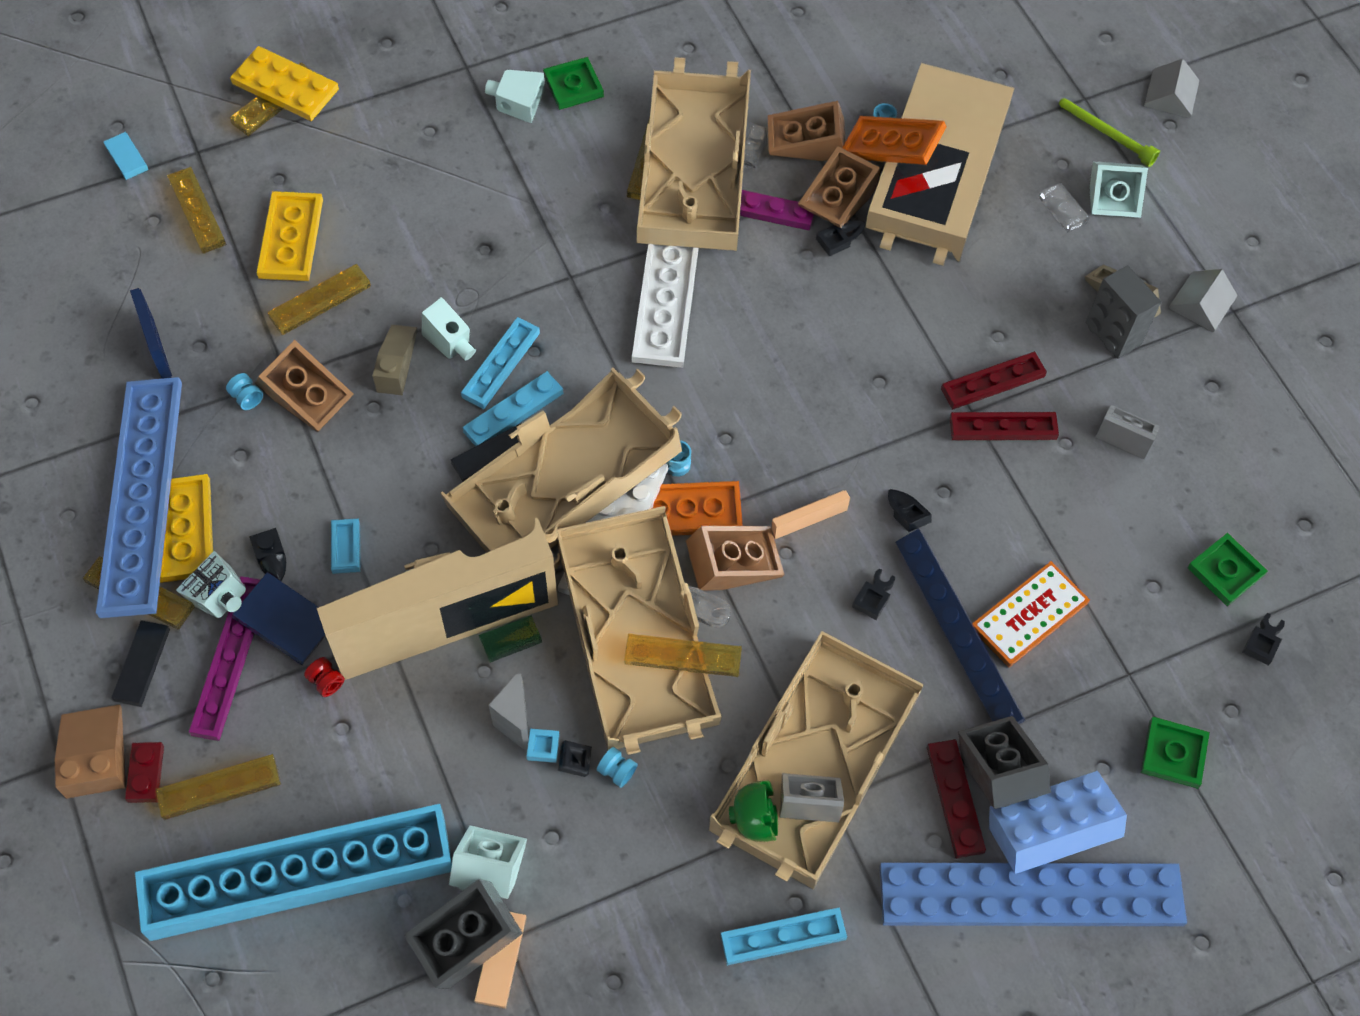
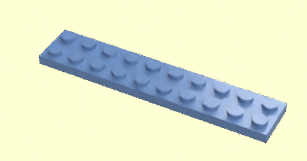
[96,377,182,618]
[880,863,1187,926]

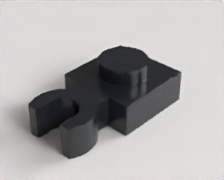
[852,569,895,620]
[1242,613,1285,666]

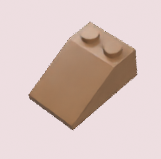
[768,101,846,161]
[798,146,880,228]
[255,339,354,432]
[686,526,784,591]
[55,705,126,799]

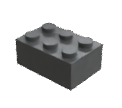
[1086,265,1161,359]
[958,716,1051,809]
[405,879,523,989]

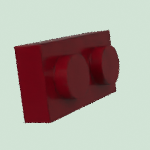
[125,742,164,803]

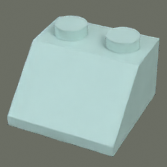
[1090,162,1148,218]
[449,826,527,899]

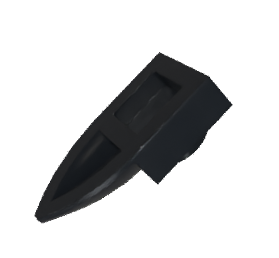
[816,220,866,257]
[888,489,932,532]
[249,528,287,582]

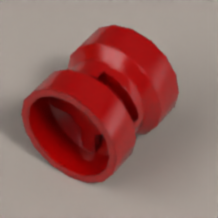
[304,657,345,697]

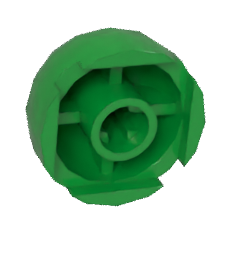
[729,780,778,842]

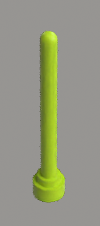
[1059,98,1160,167]

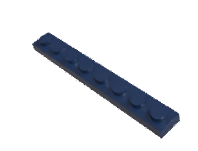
[895,528,1026,724]

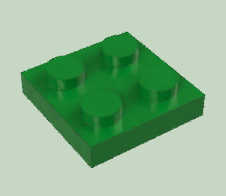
[543,57,604,110]
[1187,532,1268,607]
[1140,717,1210,789]

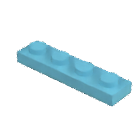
[461,317,540,409]
[462,371,563,446]
[720,907,847,966]

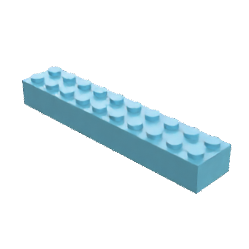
[135,804,452,941]

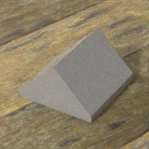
[1144,59,1199,118]
[1169,269,1238,333]
[1095,405,1160,459]
[489,674,529,750]
[780,773,844,823]

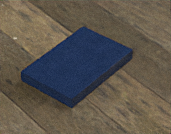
[130,288,172,379]
[232,572,326,665]

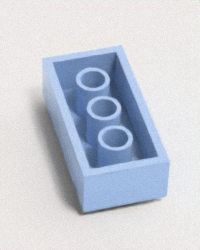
[989,771,1127,874]

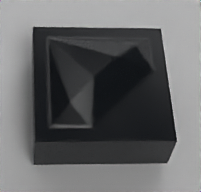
[558,740,592,777]

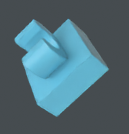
[527,729,560,763]

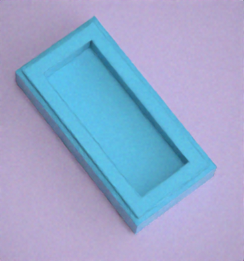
[104,132,148,180]
[331,518,360,574]

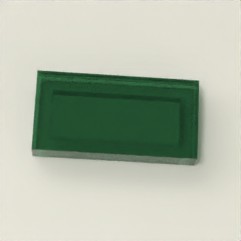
[479,615,542,663]

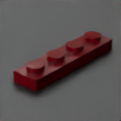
[941,351,1047,410]
[950,412,1059,440]
[926,739,986,859]

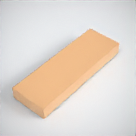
[771,490,850,539]
[475,912,526,1009]

